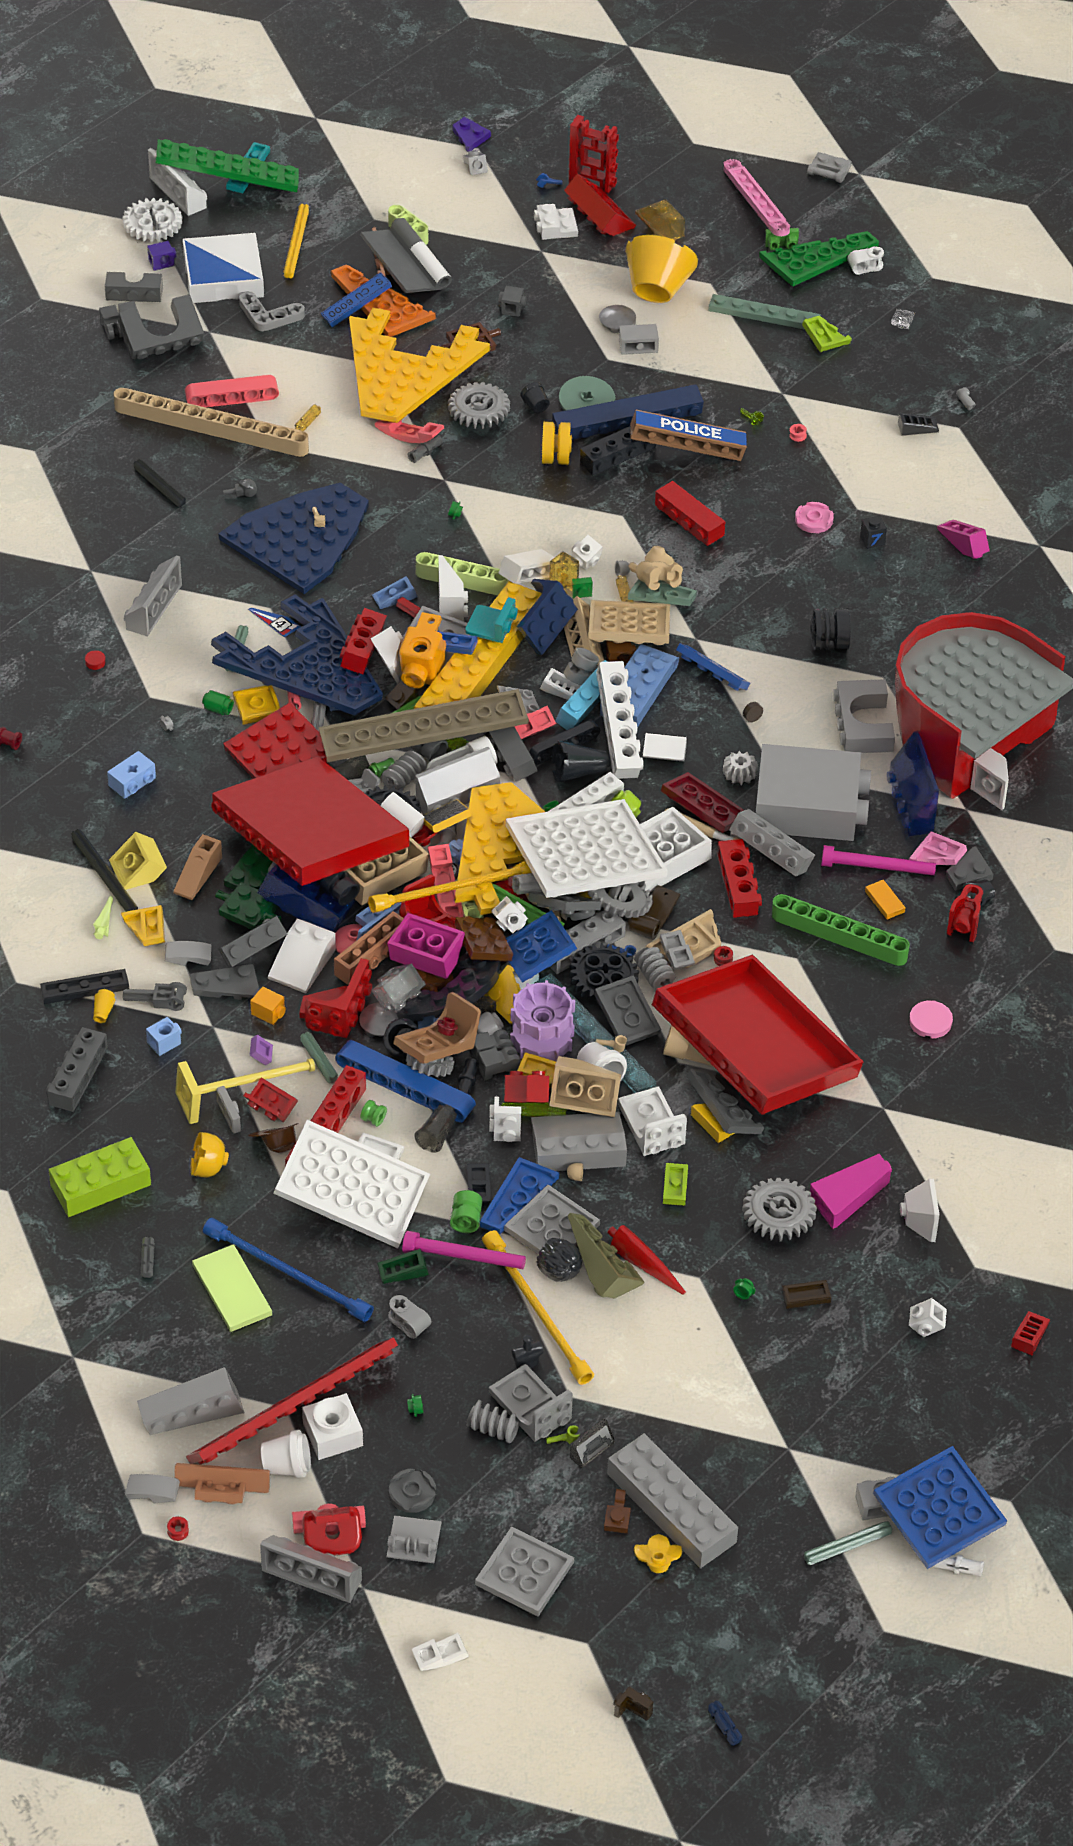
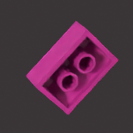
[387,913,465,979]

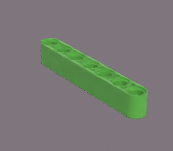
[771,894,910,966]

